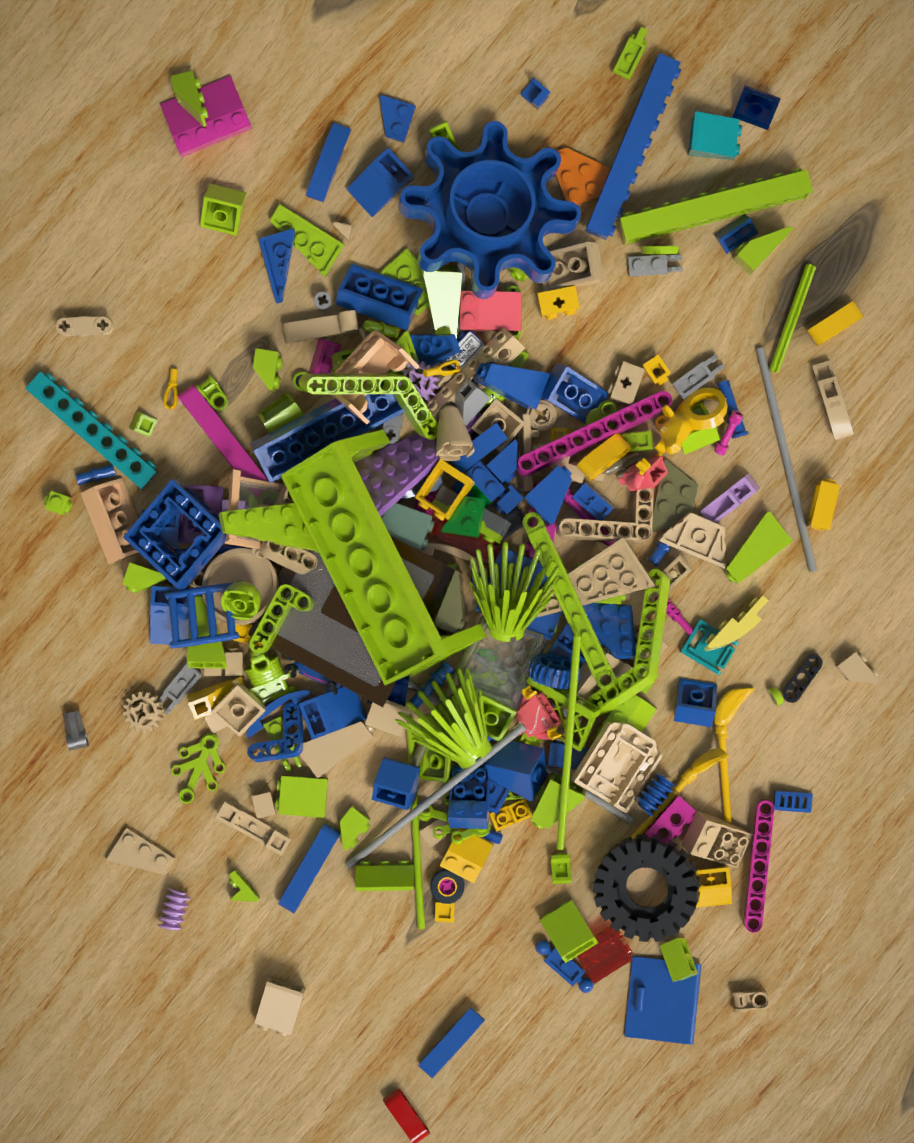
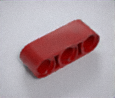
[383,1088,430,1143]

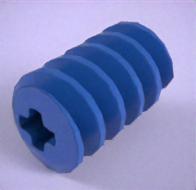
[636,773,676,817]

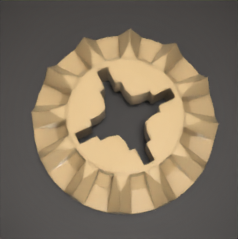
[526,400,557,431]

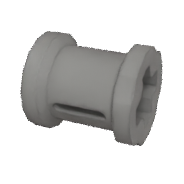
[314,291,332,311]

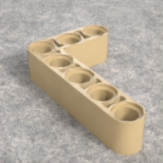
[260,482,318,575]
[556,488,654,543]

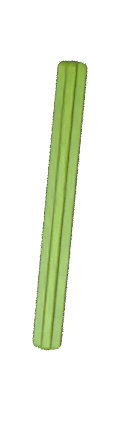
[769,264,816,373]

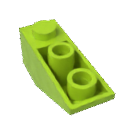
[170,70,208,127]

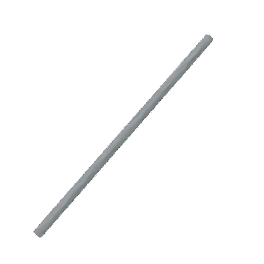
[756,347,817,572]
[345,723,527,869]

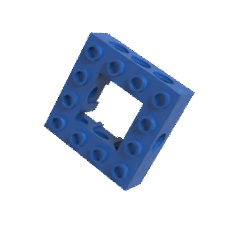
[123,479,226,589]

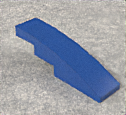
[306,123,351,203]
[418,1007,485,1078]

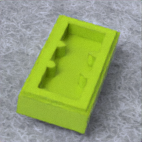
[620,430,654,452]

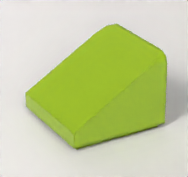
[129,411,158,438]

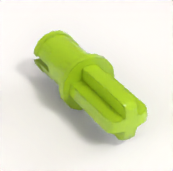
[362,320,399,339]

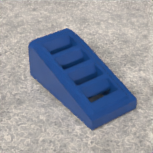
[773,790,813,813]

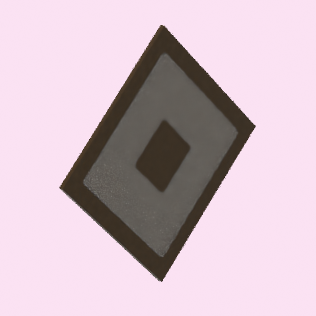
[248,535,455,708]

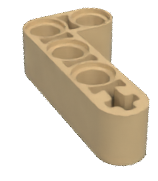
[282,310,359,344]

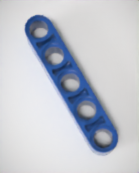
[278,823,341,914]

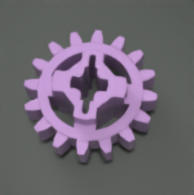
[398,361,440,401]

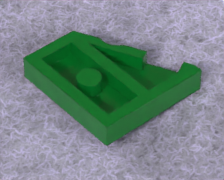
[442,496,486,538]

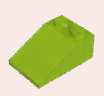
[733,226,794,275]

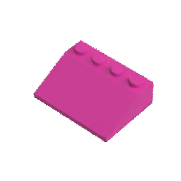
[160,76,252,157]

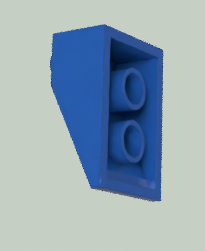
[541,362,609,424]

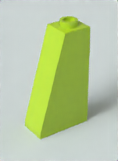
[725,511,793,584]
[187,595,227,669]

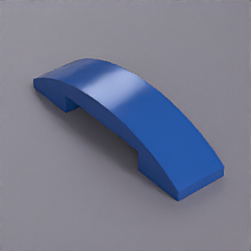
[246,690,311,738]

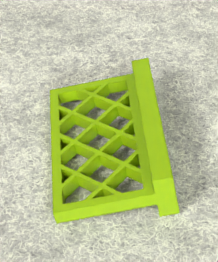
[517,677,602,751]

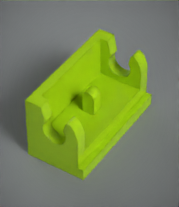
[660,938,698,982]

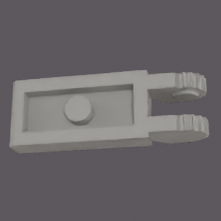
[628,255,683,277]
[672,354,725,399]
[157,663,203,715]

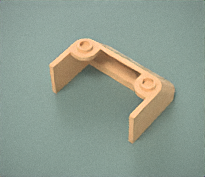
[327,331,419,424]

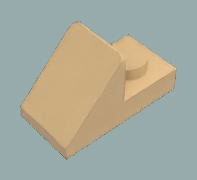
[662,555,693,591]

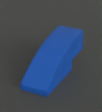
[451,423,508,473]

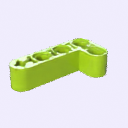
[249,584,314,653]

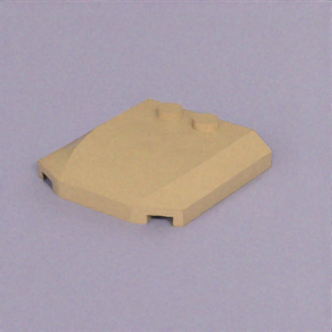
[570,722,662,814]

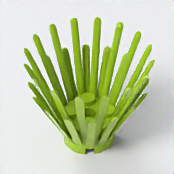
[470,542,560,642]
[395,668,492,769]

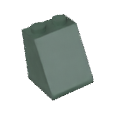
[382,503,435,551]

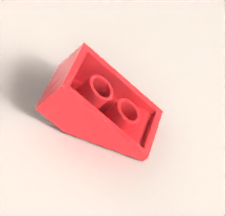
[460,291,522,332]

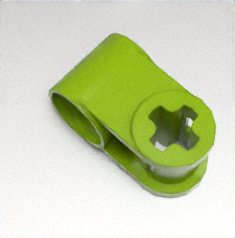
[195,375,229,411]

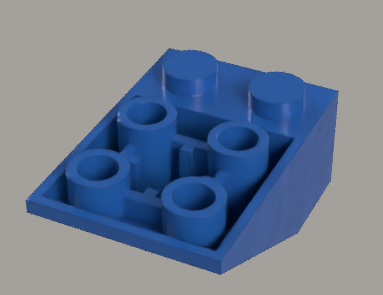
[346,148,414,218]
[150,586,190,645]
[299,687,367,740]
[448,766,491,829]

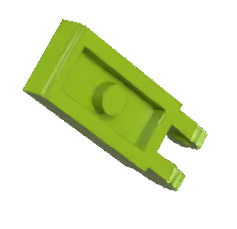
[264,716,302,772]

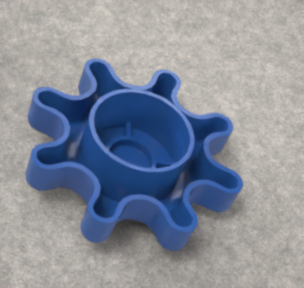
[398,121,581,300]

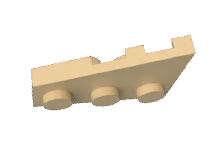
[106,827,175,875]

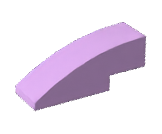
[700,473,760,523]

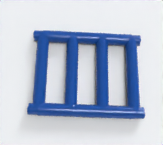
[165,582,239,649]

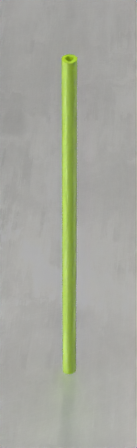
[556,636,581,850]
[406,718,425,929]

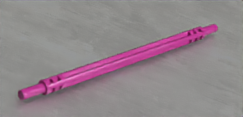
[564,488,694,635]

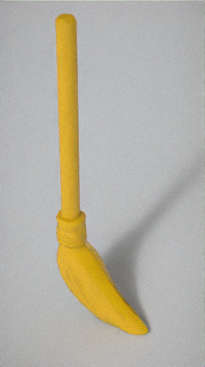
[714,688,755,824]
[631,748,729,839]

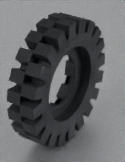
[593,834,701,942]

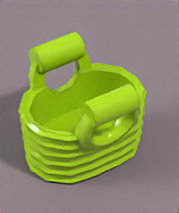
[244,647,285,687]

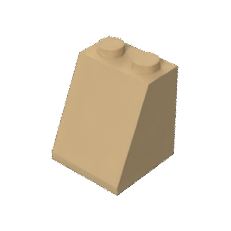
[254,977,306,1036]

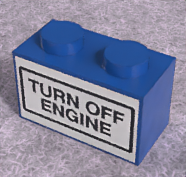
[445,331,485,373]

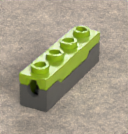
[432,486,511,544]

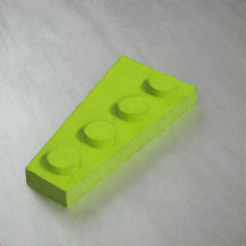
[270,204,345,277]

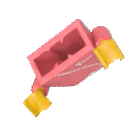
[618,440,668,491]
[513,684,562,740]

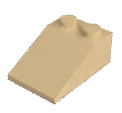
[542,242,605,292]

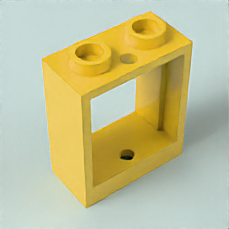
[415,459,475,521]
[807,478,840,531]

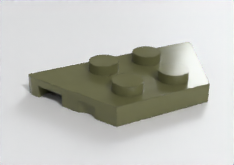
[652,460,698,532]

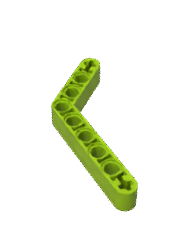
[299,373,438,440]
[587,569,670,715]

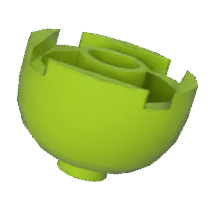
[221,581,261,620]

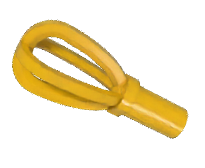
[423,359,461,377]
[163,369,178,410]

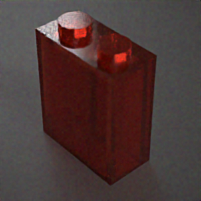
[577,926,634,984]

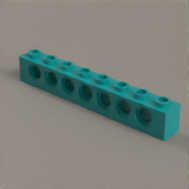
[25,371,158,490]

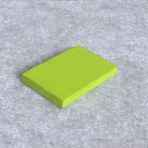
[379,248,428,316]

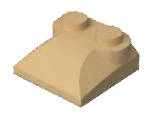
[211,683,266,737]

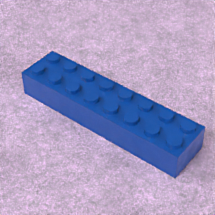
[250,380,404,483]

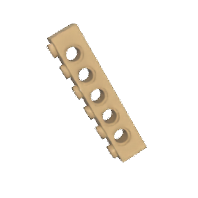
[426,327,525,424]

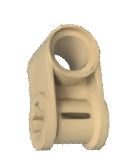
[731,989,769,1012]

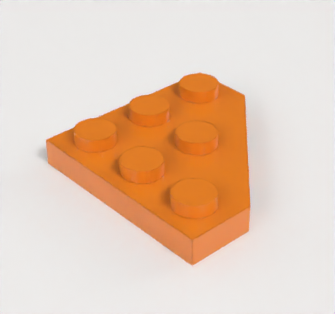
[556,148,611,205]

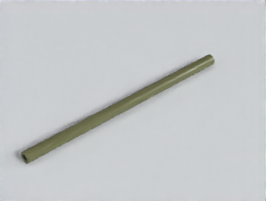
[409,614,487,766]

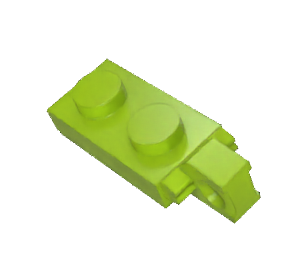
[612,27,648,81]

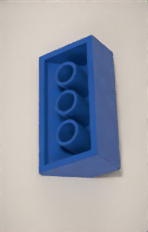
[336,264,423,330]

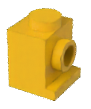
[641,354,671,386]

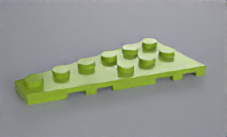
[219,503,319,553]

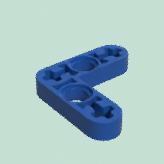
[247,702,303,763]

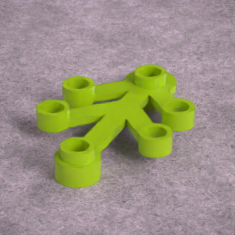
[171,733,226,804]
[418,793,491,844]

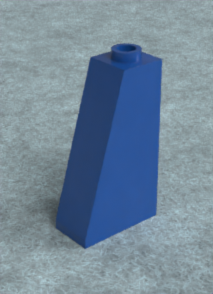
[474,363,550,410]

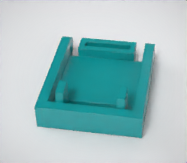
[680,619,739,676]

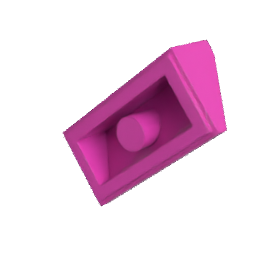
[308,339,341,374]

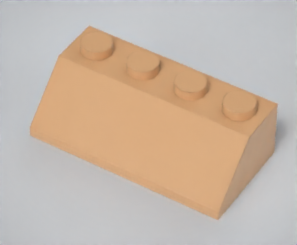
[81,478,139,564]

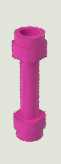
[714,410,743,456]

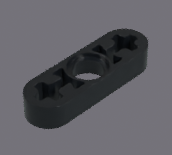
[782,654,823,703]

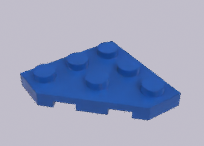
[583,603,636,660]

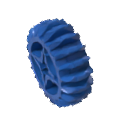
[528,653,581,689]

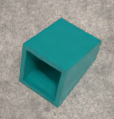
[688,111,742,160]

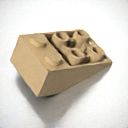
[681,811,753,868]

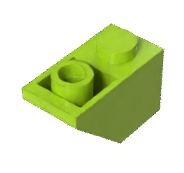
[340,805,371,851]

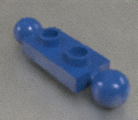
[535,939,594,993]

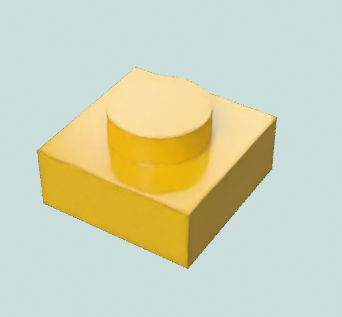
[435,902,455,923]

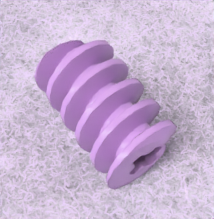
[157,888,191,930]

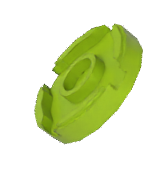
[641,246,679,254]

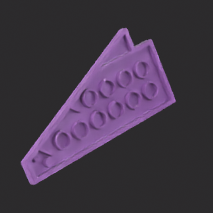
[354,412,483,517]

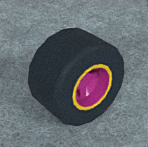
[430,868,465,904]

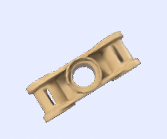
[56,316,114,337]

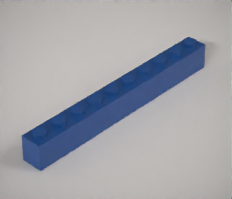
[585,53,681,240]

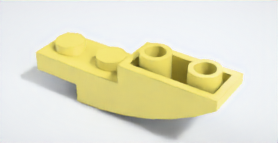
[704,596,769,651]

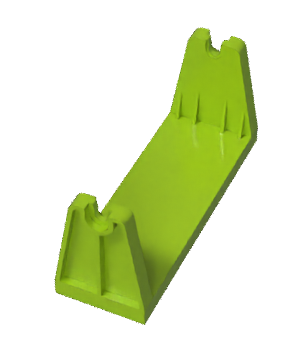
[281,429,487,685]

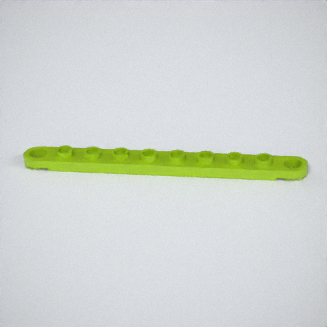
[523,512,616,689]

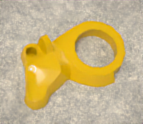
[655,388,728,454]

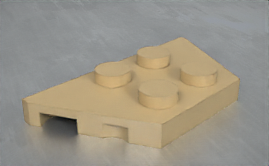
[658,512,726,569]

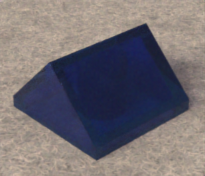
[732,85,781,130]

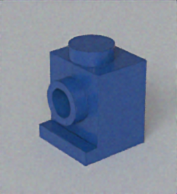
[494,485,524,515]

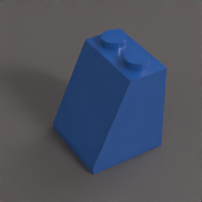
[524,465,572,526]
[485,741,547,802]

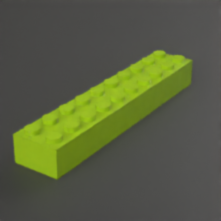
[618,168,813,245]

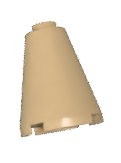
[436,405,474,461]

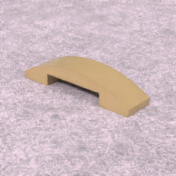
[421,544,488,575]
[215,801,291,856]

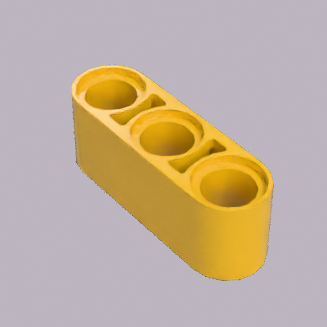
[807,301,864,347]
[577,433,631,481]

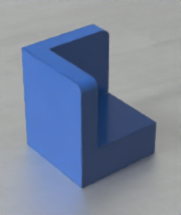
[521,78,551,110]

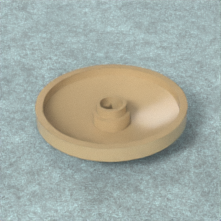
[202,548,279,625]

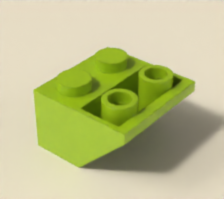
[253,348,284,393]

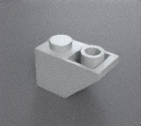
[454,378,490,426]

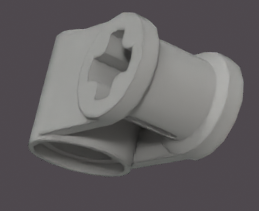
[382,412,404,446]

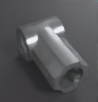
[63,711,89,751]

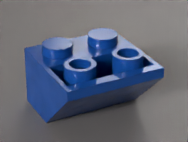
[372,757,420,810]

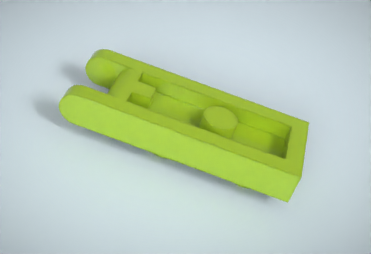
[247,672,297,704]

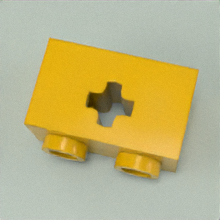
[537,286,580,320]

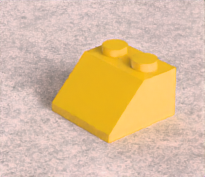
[440,828,494,883]

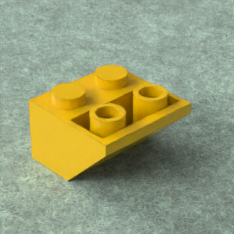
[696,865,732,907]

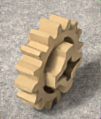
[122,691,165,733]

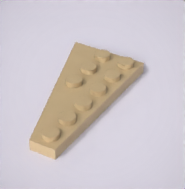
[537,537,655,617]

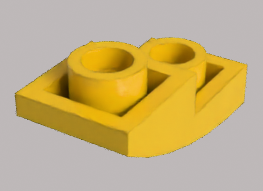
[489,799,532,832]

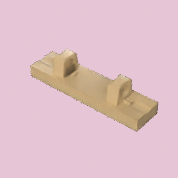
[517,414,541,492]

